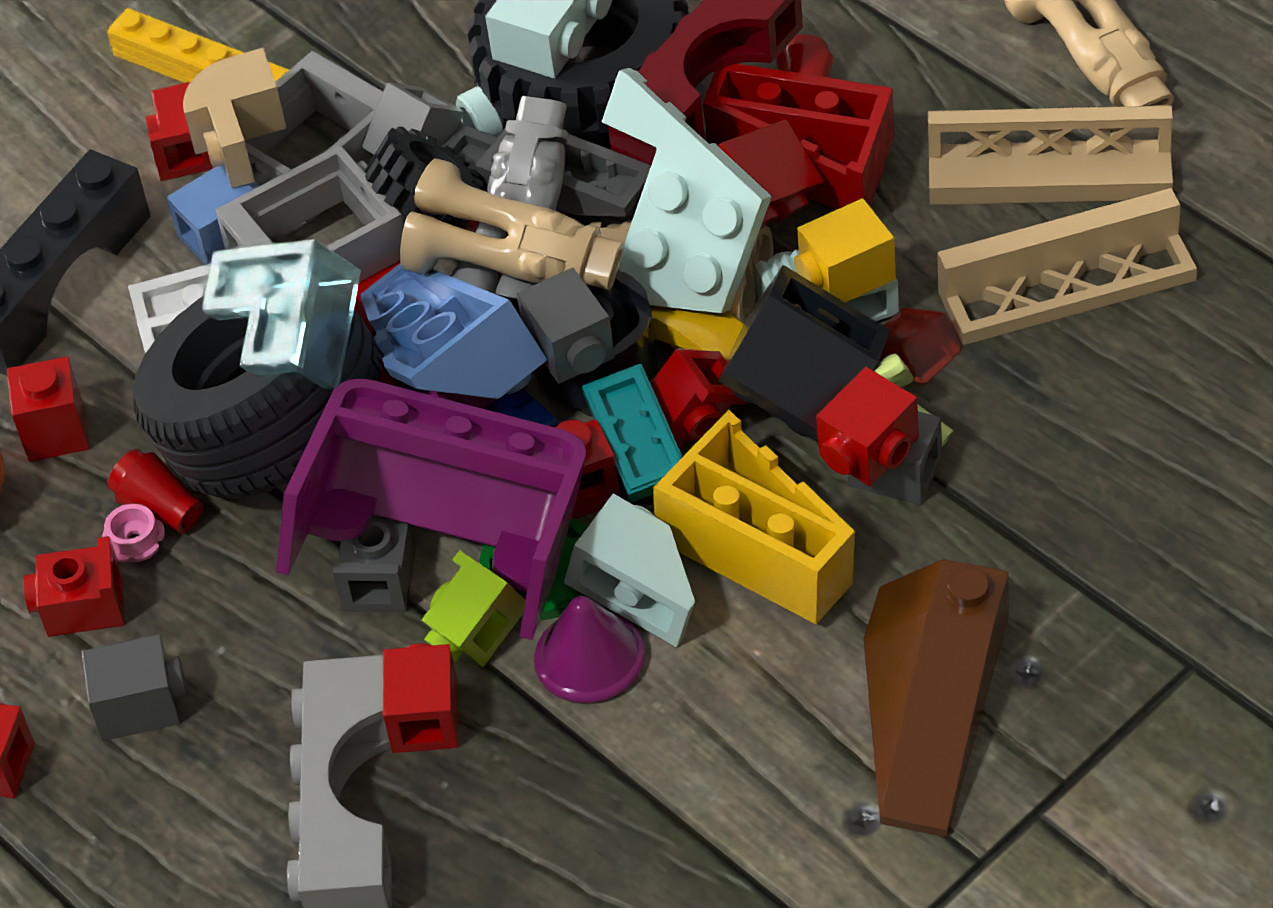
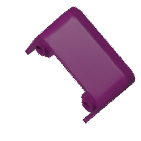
[276,379,586,640]

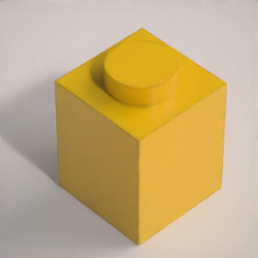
[794,198,896,303]

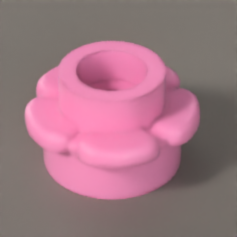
[102,504,165,563]

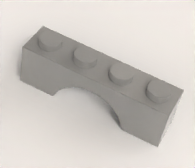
[287,655,392,908]

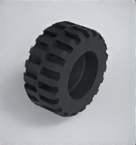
[467,0,689,150]

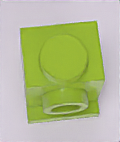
[422,550,526,667]

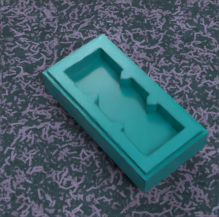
[582,364,682,503]

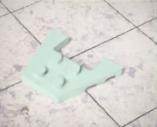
[602,68,772,313]

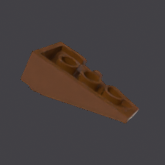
[864,559,1009,838]

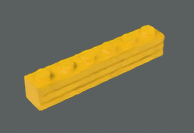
[107,8,289,83]

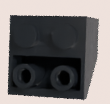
[718,265,890,442]

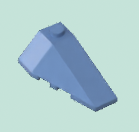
[360,264,547,399]

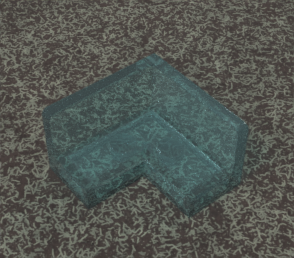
[202,239,361,389]

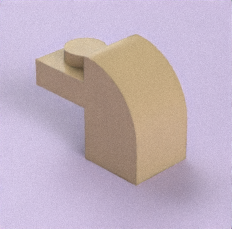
[183,48,287,188]

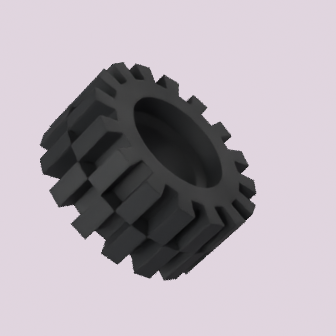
[364,126,483,227]

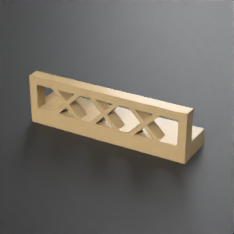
[928,105,1173,205]
[938,188,1197,345]

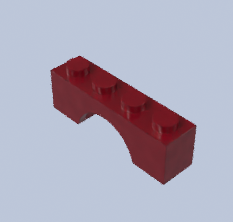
[605,0,803,165]

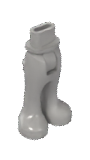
[450,96,569,310]

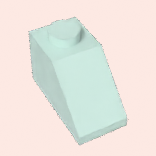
[564,494,695,647]

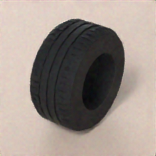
[133,265,382,498]

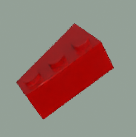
[703,64,894,210]

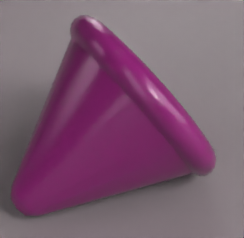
[534,596,646,703]

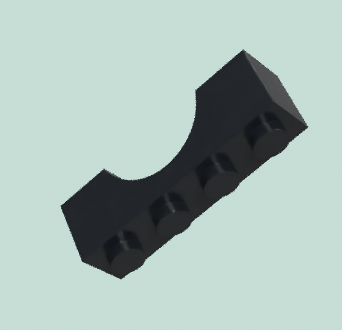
[0,149,151,376]

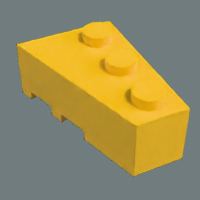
[653,410,855,624]

